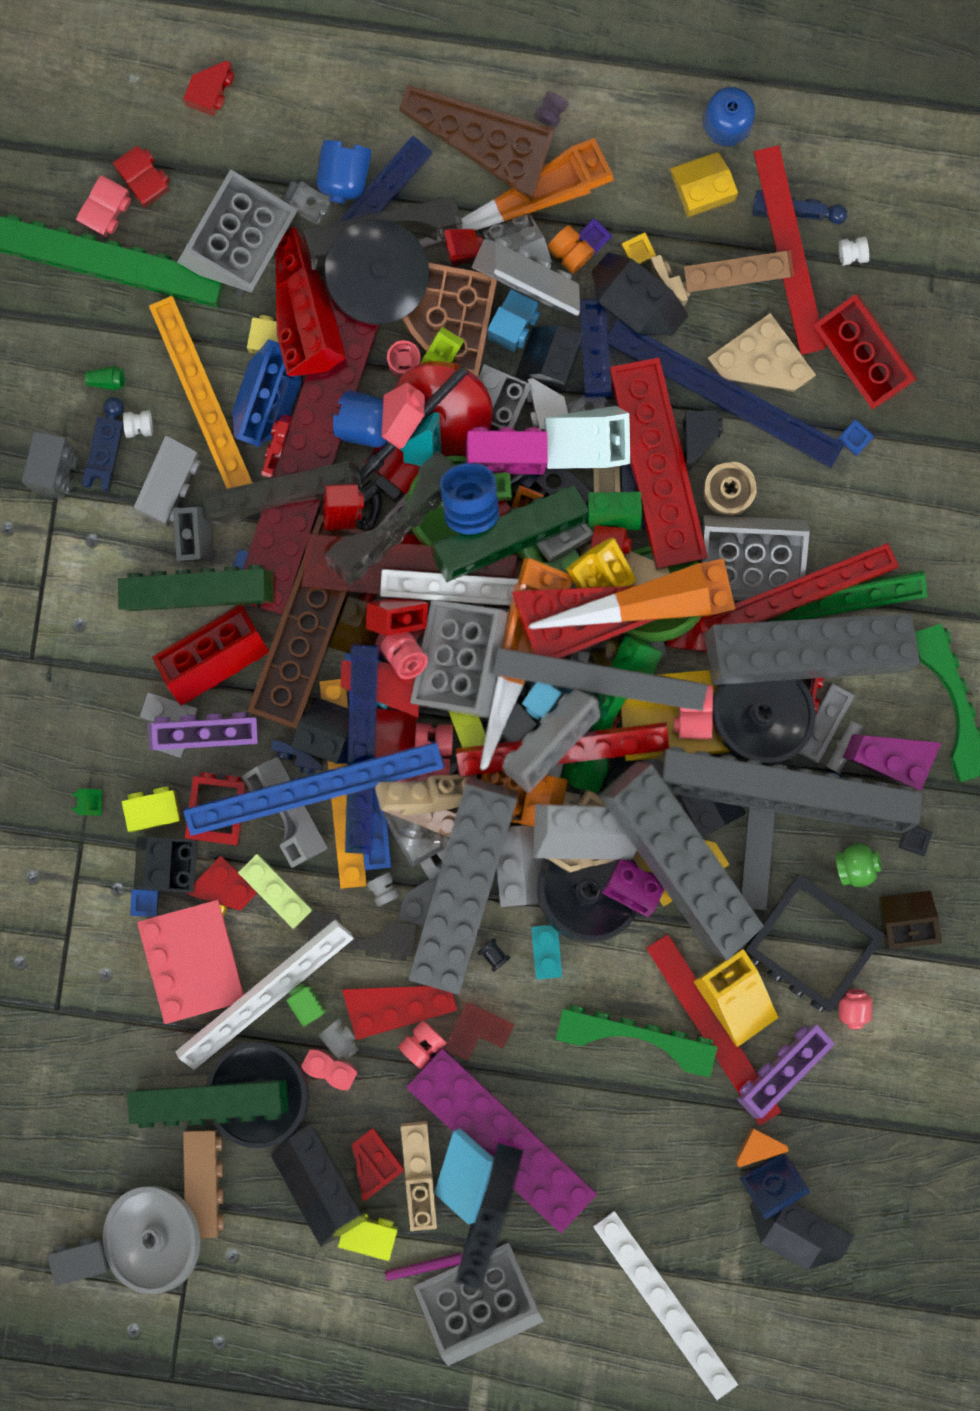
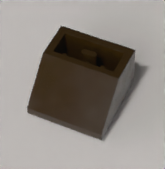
[878,891,942,950]

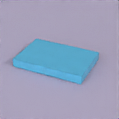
[434,1129,494,1225]

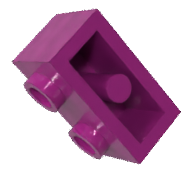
[602,859,665,917]

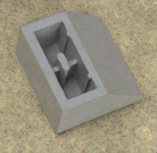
[482,213,552,263]
[478,364,532,429]

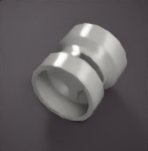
[367,872,401,907]

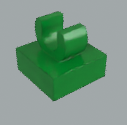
[72,789,102,816]

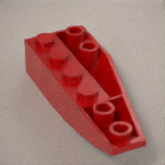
[275,227,346,376]

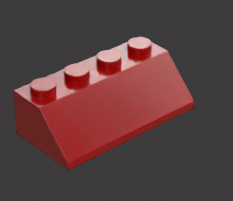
[813,294,919,410]
[152,605,269,706]

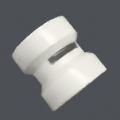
[839,236,869,266]
[123,410,153,438]

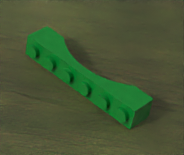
[915,623,980,783]
[560,635,663,793]
[556,1005,717,1078]

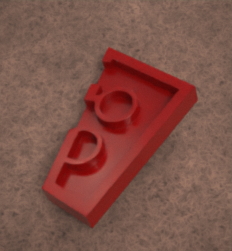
[340,661,419,718]

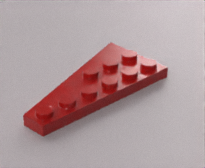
[510,585,656,658]

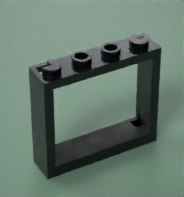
[744,874,886,1013]
[455,1142,524,1290]

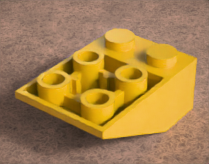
[693,949,778,1047]

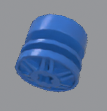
[440,463,499,534]

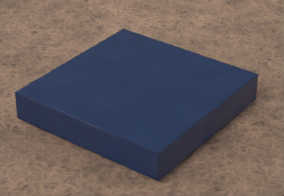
[739,1153,810,1220]

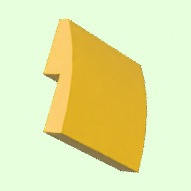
[566,538,637,588]

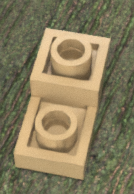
[649,255,690,306]

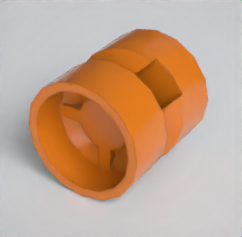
[547,225,595,275]

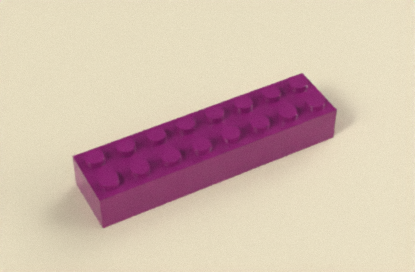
[406,1048,597,1233]

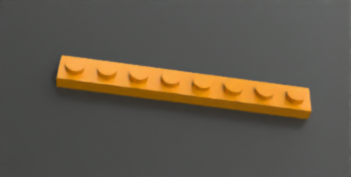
[149,296,254,496]
[319,679,367,889]

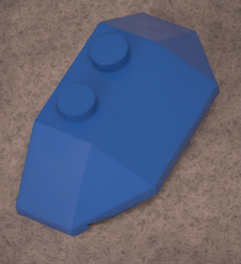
[232,339,301,447]

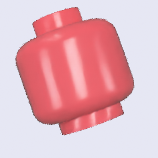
[838,988,872,1029]

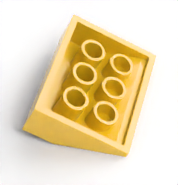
[620,670,730,761]

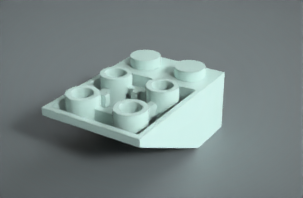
[544,406,630,469]

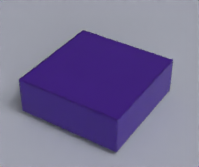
[579,218,612,256]

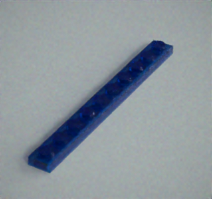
[605,320,844,468]

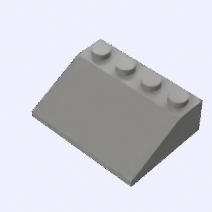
[177,169,298,292]
[700,515,810,601]
[410,600,509,718]
[413,1242,544,1366]

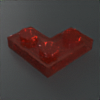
[445,1001,514,1061]

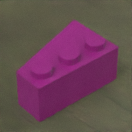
[842,734,941,791]

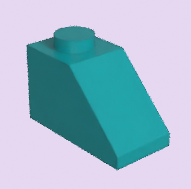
[400,412,442,468]

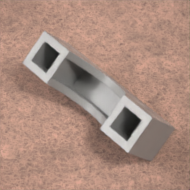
[242,757,328,868]

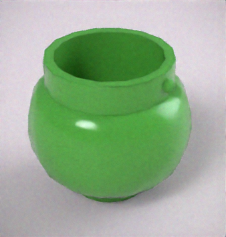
[836,843,882,887]

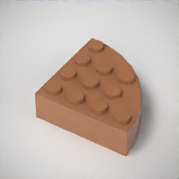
[402,263,497,378]

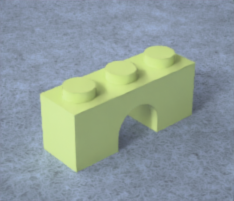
[238,854,314,929]

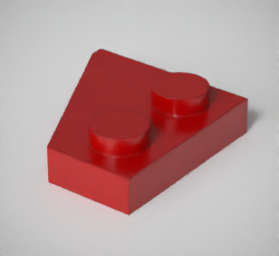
[261,414,293,478]
[186,856,258,911]
[352,1127,405,1201]

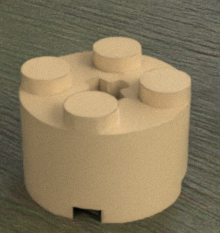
[702,462,757,517]

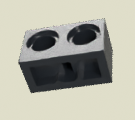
[535,468,591,505]

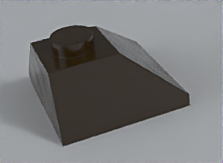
[328,597,379,660]

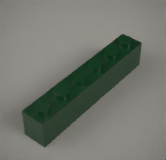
[432,485,589,583]
[118,565,274,612]
[127,1080,289,1128]

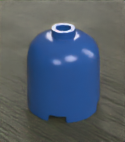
[703,87,755,146]
[316,140,372,204]
[333,390,388,448]

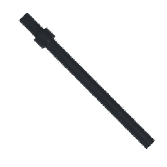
[354,365,469,484]

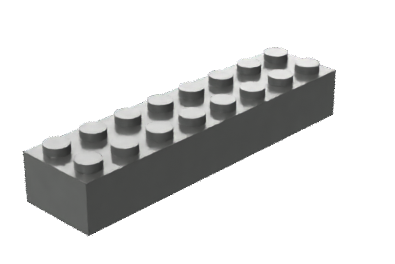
[704,613,920,685]
[599,762,764,961]
[409,776,519,995]

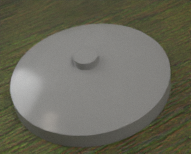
[103,1186,200,1294]

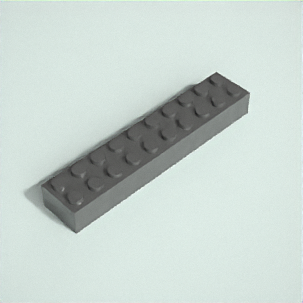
[654,747,923,834]

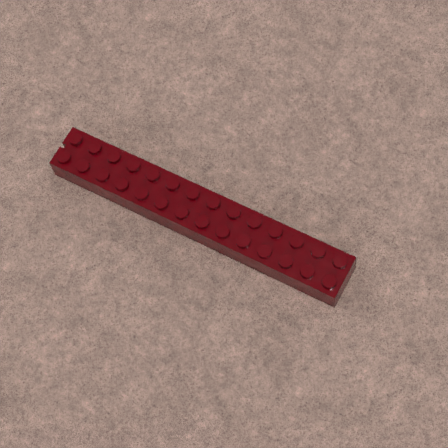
[243,299,381,616]

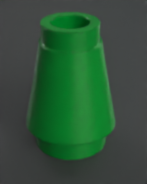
[85,365,125,391]

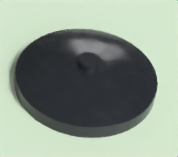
[324,219,429,325]
[712,679,816,765]
[537,859,637,943]
[206,1042,310,1148]

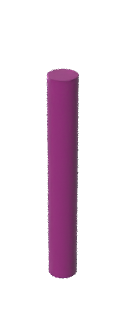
[385,1252,462,1281]

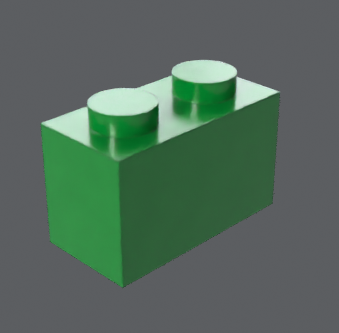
[588,492,642,531]

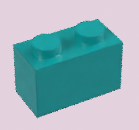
[531,925,562,980]

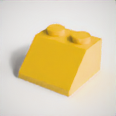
[670,152,738,218]

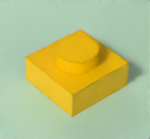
[621,233,656,265]

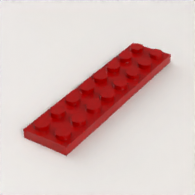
[608,358,708,570]

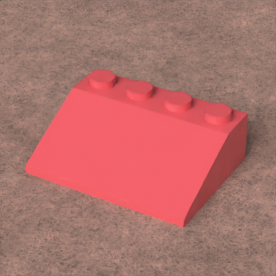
[137,900,244,1024]

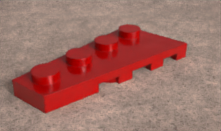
[342,986,457,1040]

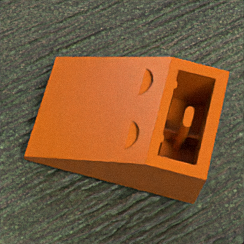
[481,771,568,827]

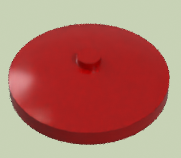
[393,361,493,459]

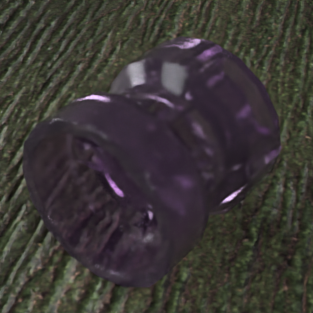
[534,91,569,128]

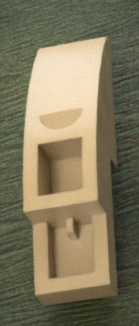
[375,775,478,815]
[401,1121,437,1231]

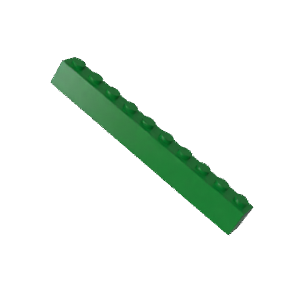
[0,214,224,308]

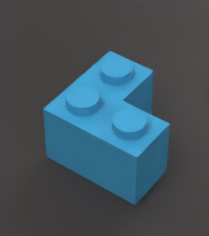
[488,289,541,353]

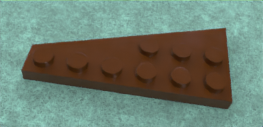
[400,84,555,201]

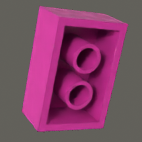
[466,427,548,475]

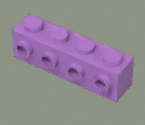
[147,712,258,750]
[737,1025,835,1118]

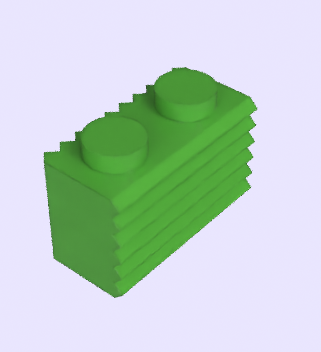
[286,983,327,1027]

